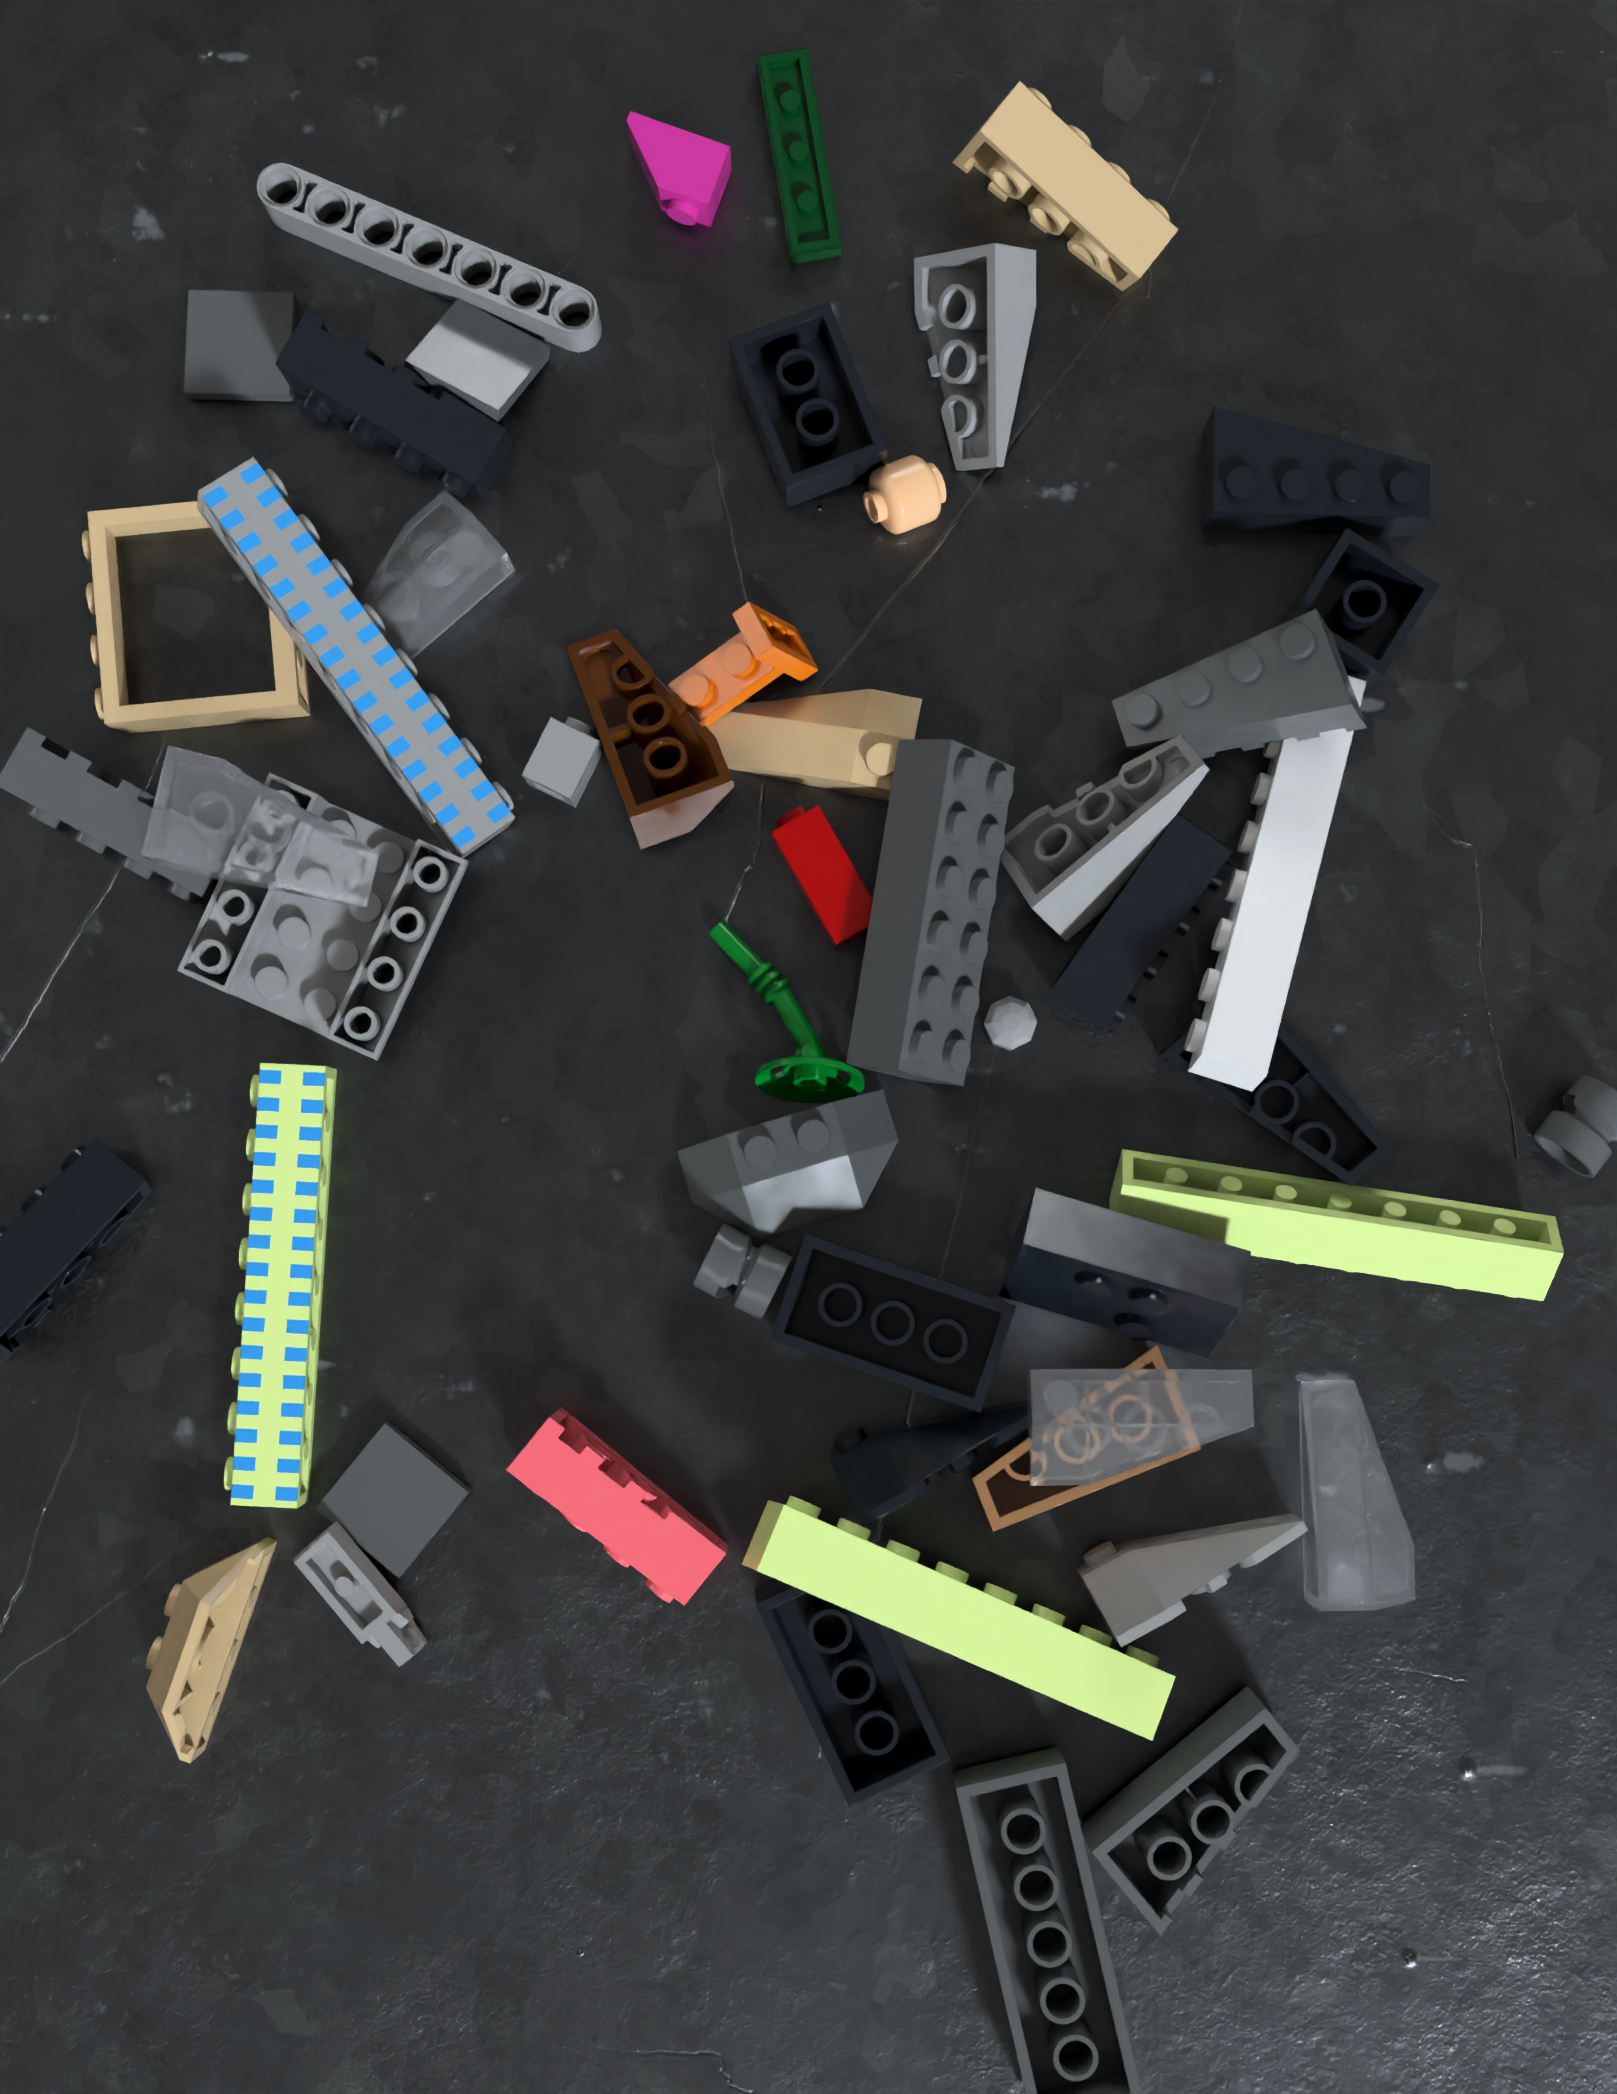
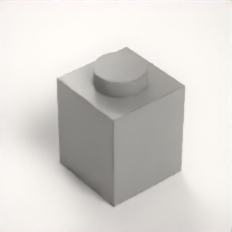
[522,717,604,808]

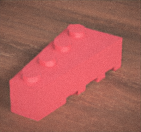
[506,1407,728,1605]

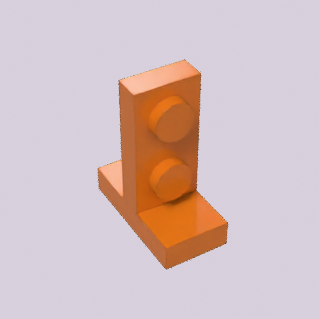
[667,602,819,727]

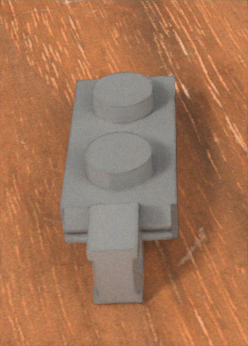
[294,1521,428,1667]

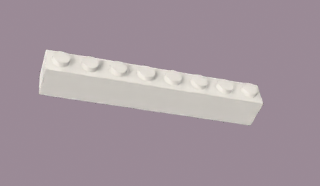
[1185,676,1366,1091]

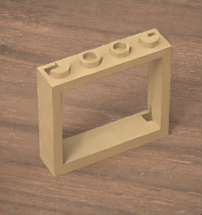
[82,499,310,735]

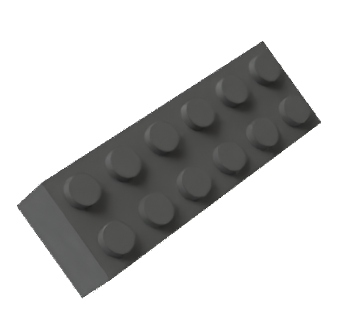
[846,739,1015,1086]
[952,1747,1142,2094]

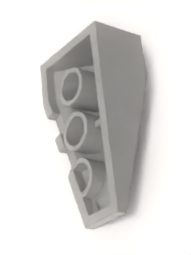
[914,243,1036,471]

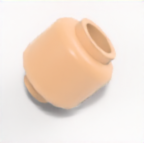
[863,455,946,535]

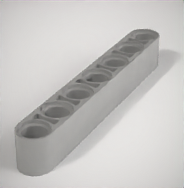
[256,163,602,353]

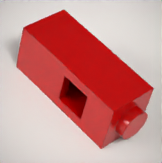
[771,805,873,951]

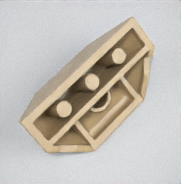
[145,1537,277,1763]

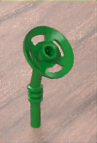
[709,921,865,1103]

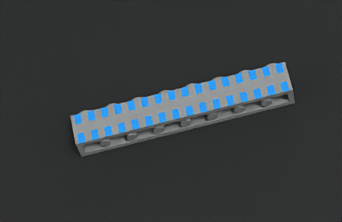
[197,457,515,858]

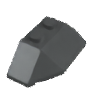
[677,1089,899,1239]

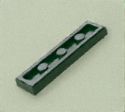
[756,47,842,264]

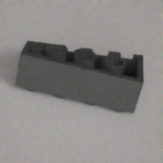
[1112,609,1367,759]
[0,726,237,905]
[1080,1686,1300,1936]

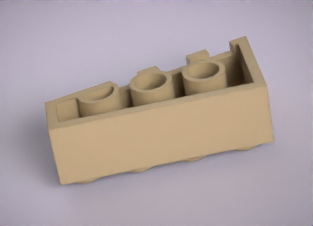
[952,81,1179,292]

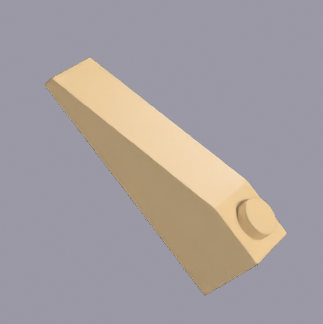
[707,689,922,802]

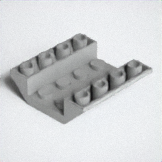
[177,773,469,1061]

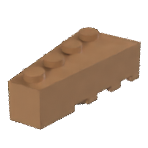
[970,1344,1201,1532]

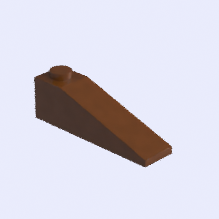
[566,629,735,849]

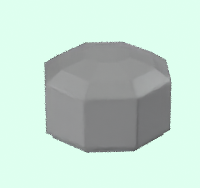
[982,996,1038,1051]

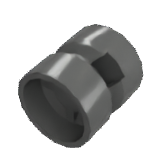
[1534,1075,1617,1178]
[692,1222,793,1320]

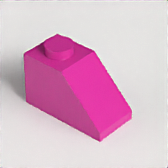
[627,111,732,227]

